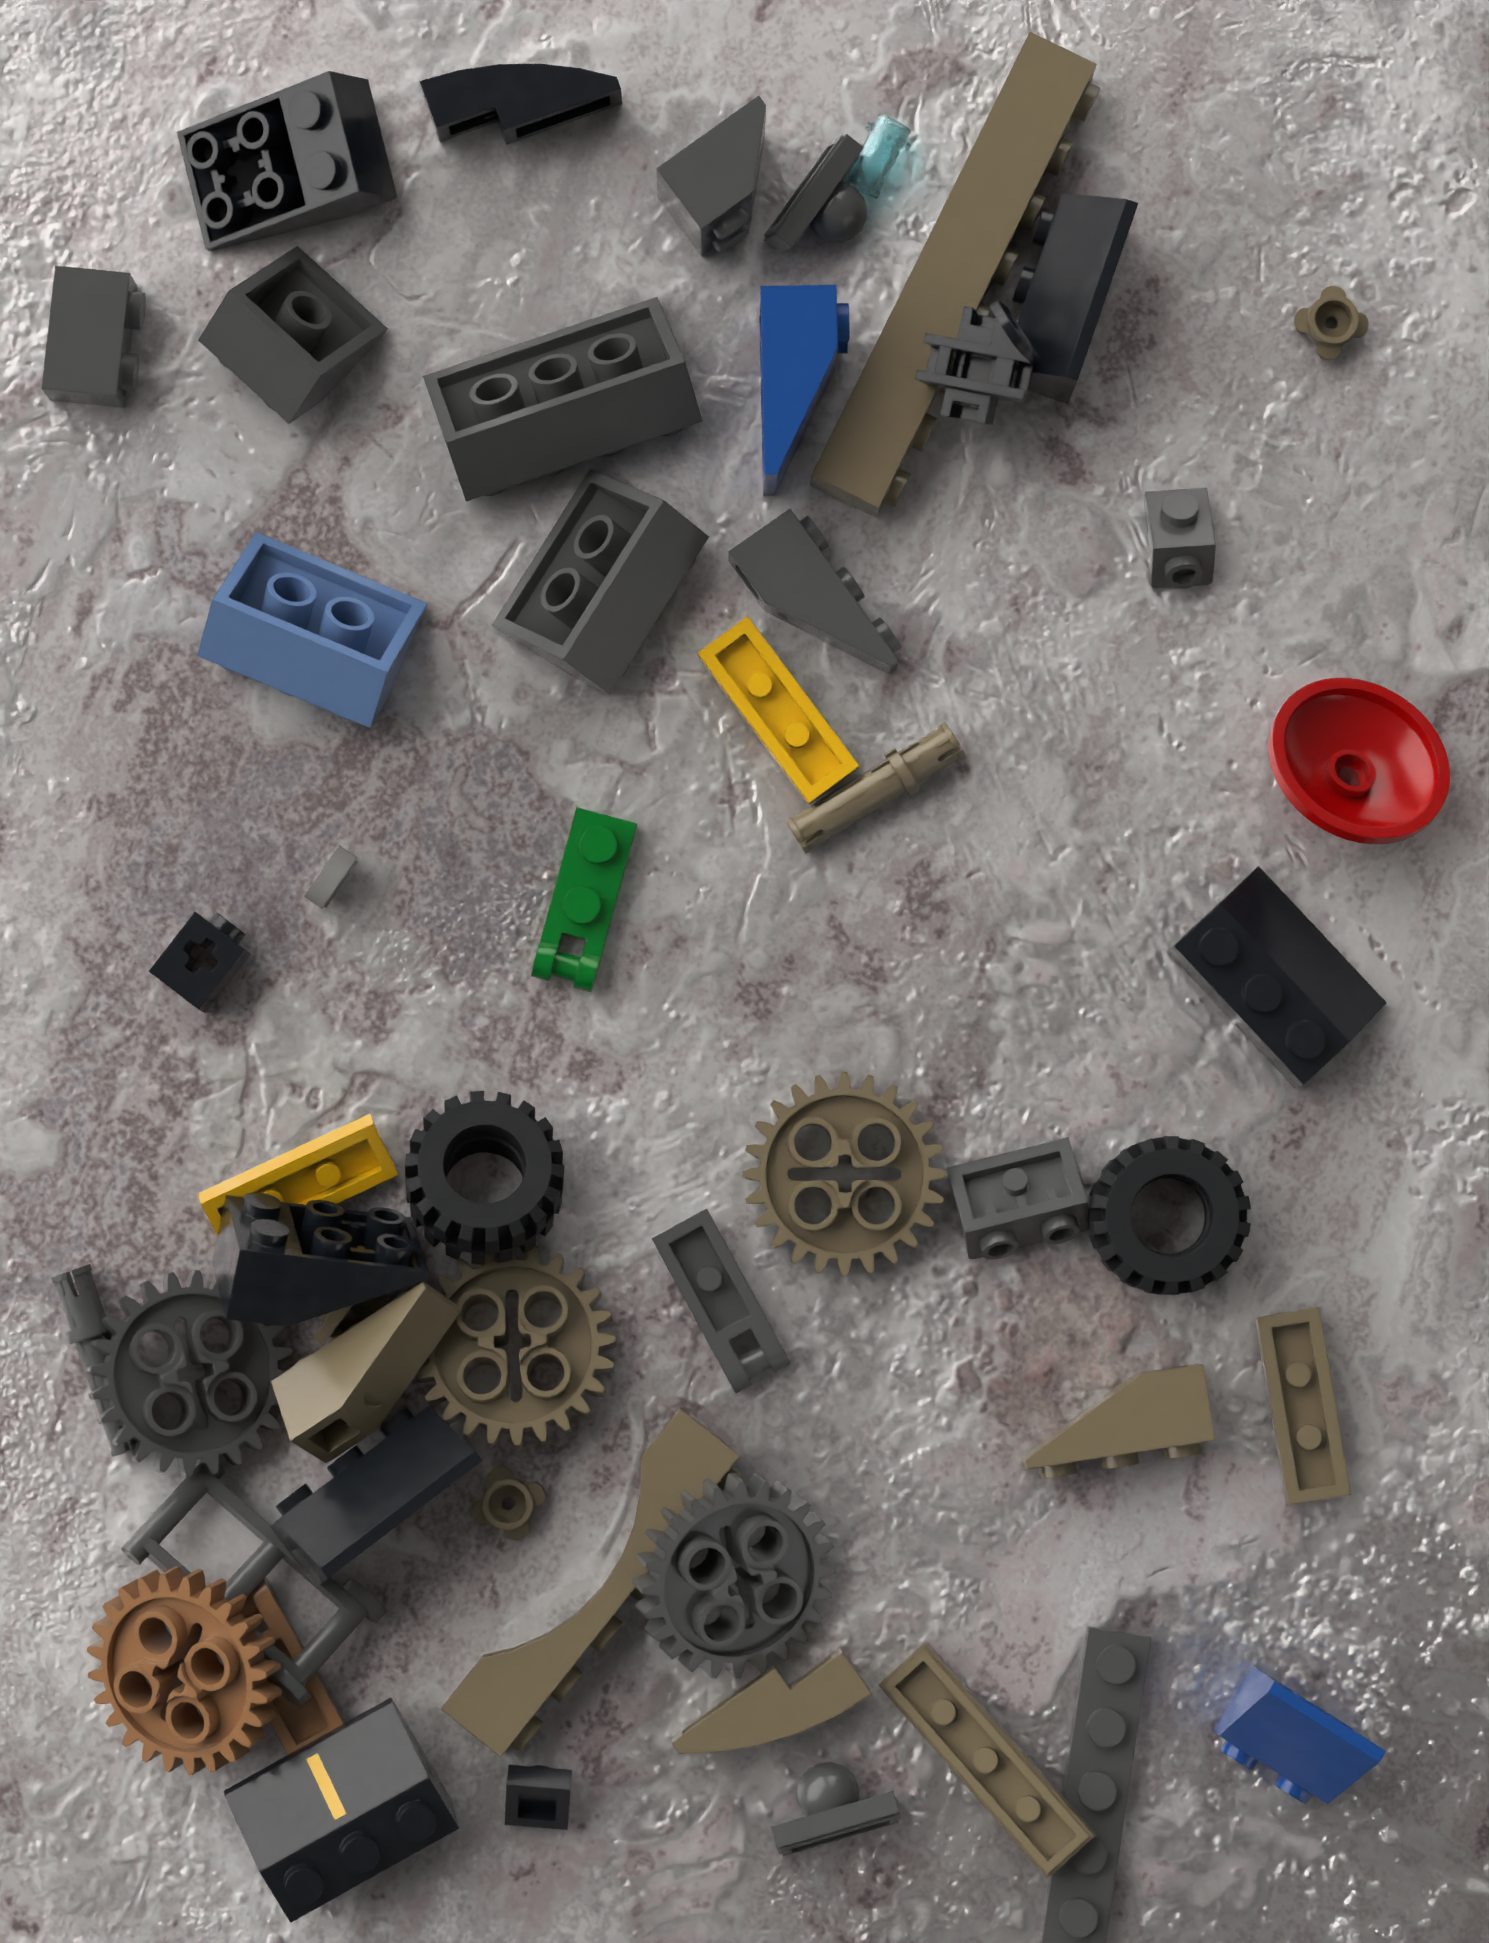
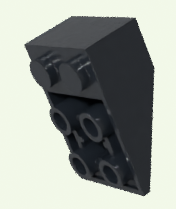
[177,71,397,251]
[212,1192,429,1326]

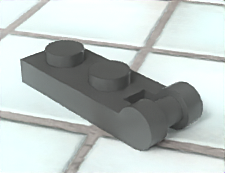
[652,1209,791,1393]

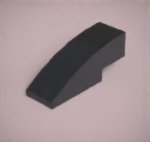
[420,64,622,145]

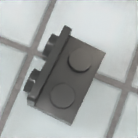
[947,1137,1090,1260]

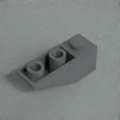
[728,509,901,674]

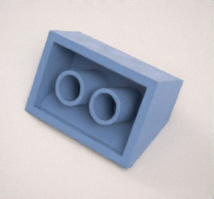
[197,532,428,728]

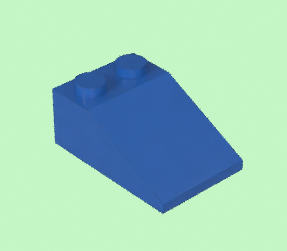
[759,285,850,496]
[1213,1665,1386,1805]

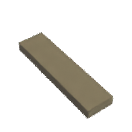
[878,1642,1097,1879]

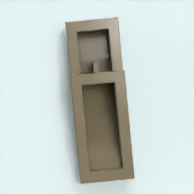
[671,1648,871,1754]

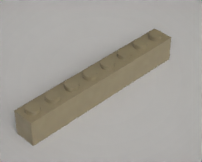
[810,32,1100,518]

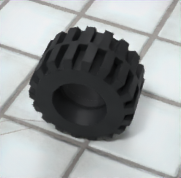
[405,1091,565,1265]
[1088,1136,1251,1295]

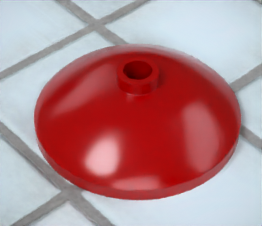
[1268,678,1450,845]

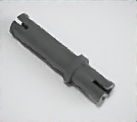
[51,1264,137,1457]

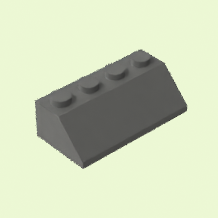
[423,297,702,502]

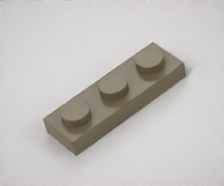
[1254,1307,1351,1505]

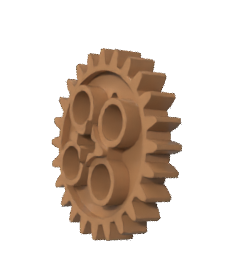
[87,1566,282,1775]

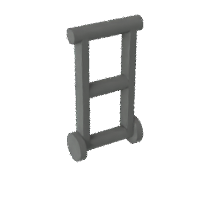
[121,1462,386,1708]

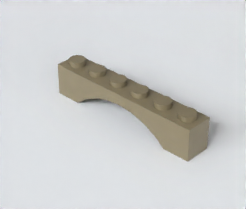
[441,1407,741,1757]

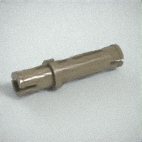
[785,722,966,854]

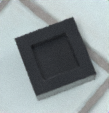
[504,1765,572,1830]

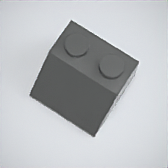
[656,95,766,257]
[198,246,388,424]

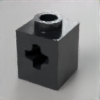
[149,912,251,1013]

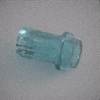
[843,114,911,199]

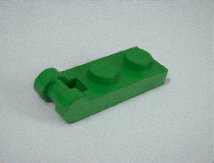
[531,807,637,992]

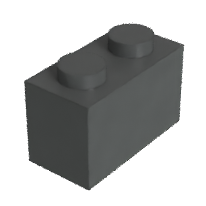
[41,265,146,408]

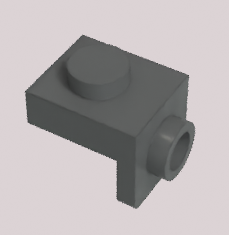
[1144,487,1216,588]

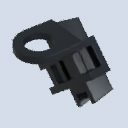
[915,300,1040,425]

